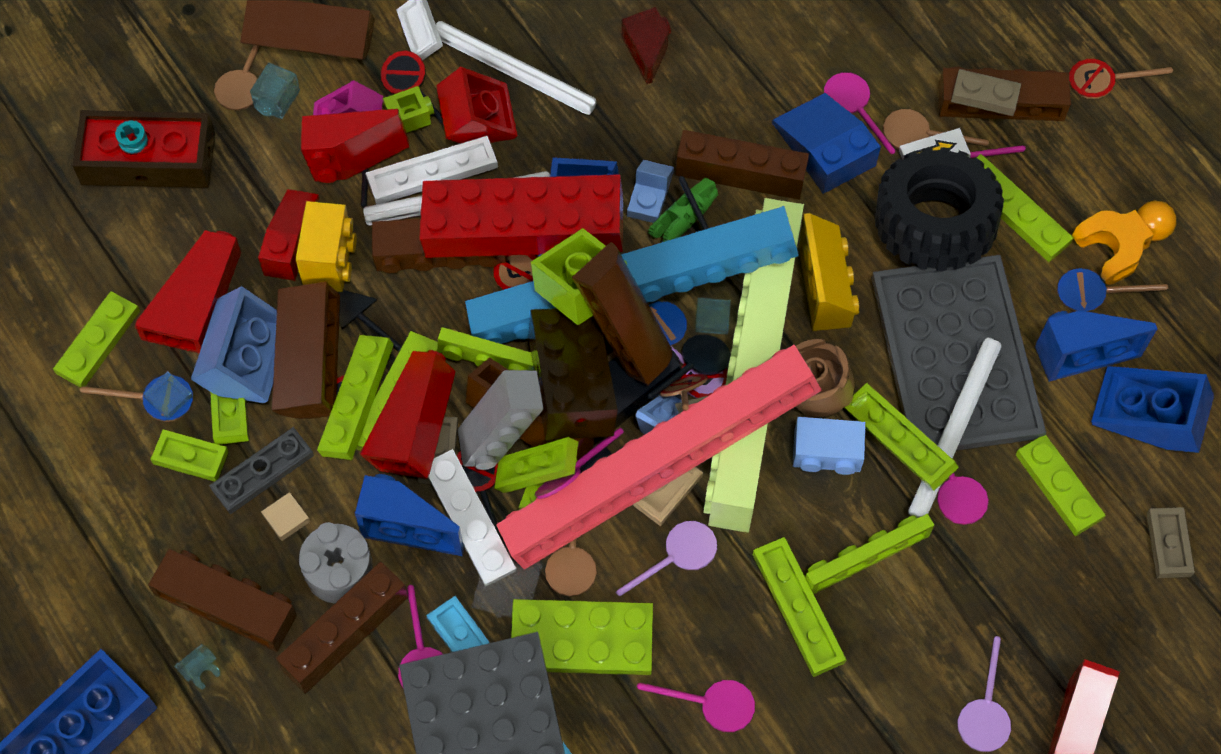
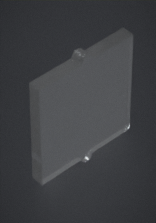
[471,556,543,618]

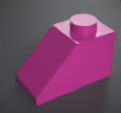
[313,80,383,115]

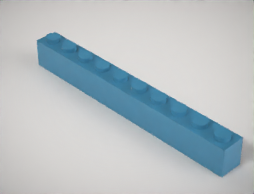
[465,206,799,344]

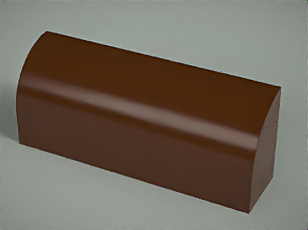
[240,0,375,60]
[572,242,672,385]
[272,281,340,419]

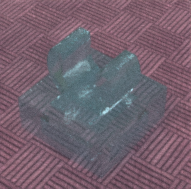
[174,644,220,690]

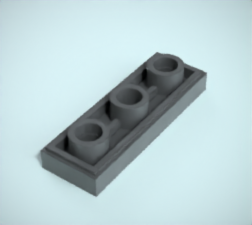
[209,427,314,515]

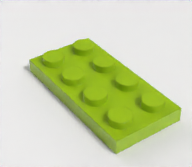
[511,599,653,675]

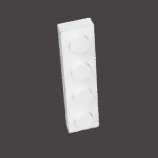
[366,136,498,205]
[428,449,516,587]

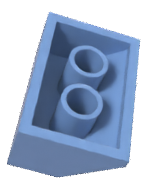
[191,286,277,403]

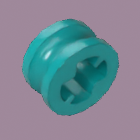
[115,120,148,154]

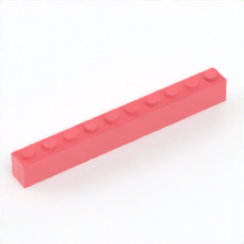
[496,345,822,570]

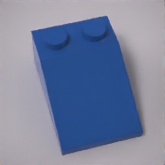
[772,93,881,194]
[1035,310,1157,382]
[1091,366,1214,453]
[355,474,464,556]

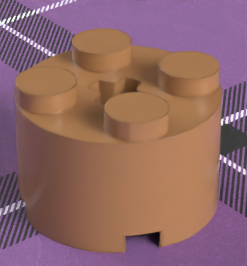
[796,339,855,418]

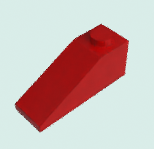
[258,189,319,281]

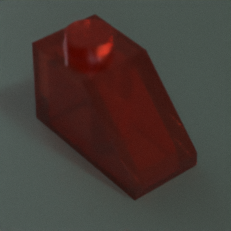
[621,7,671,84]

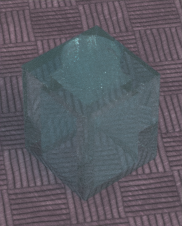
[250,62,300,119]

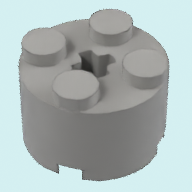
[299,522,373,603]

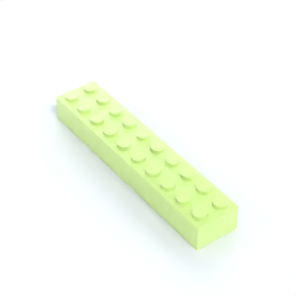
[703,198,804,533]

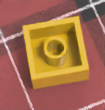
[296,201,357,292]

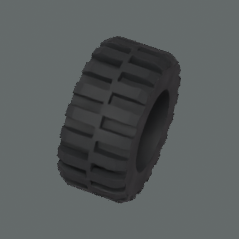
[875,147,1004,271]

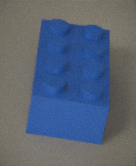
[0,649,157,754]

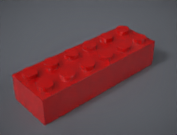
[420,174,623,258]

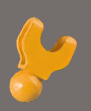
[1072,200,1176,285]

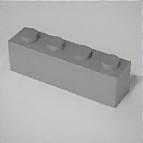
[457,370,543,470]

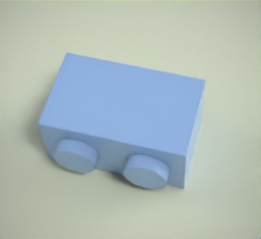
[793,417,865,475]

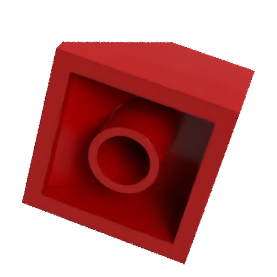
[436,67,518,143]

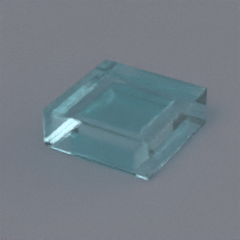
[695,298,731,334]
[143,371,193,420]

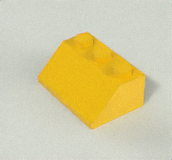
[798,213,859,331]

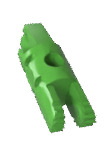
[648,178,718,242]

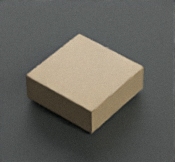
[261,492,310,541]

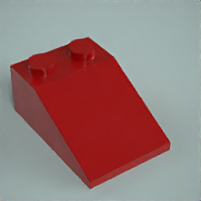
[301,109,409,183]

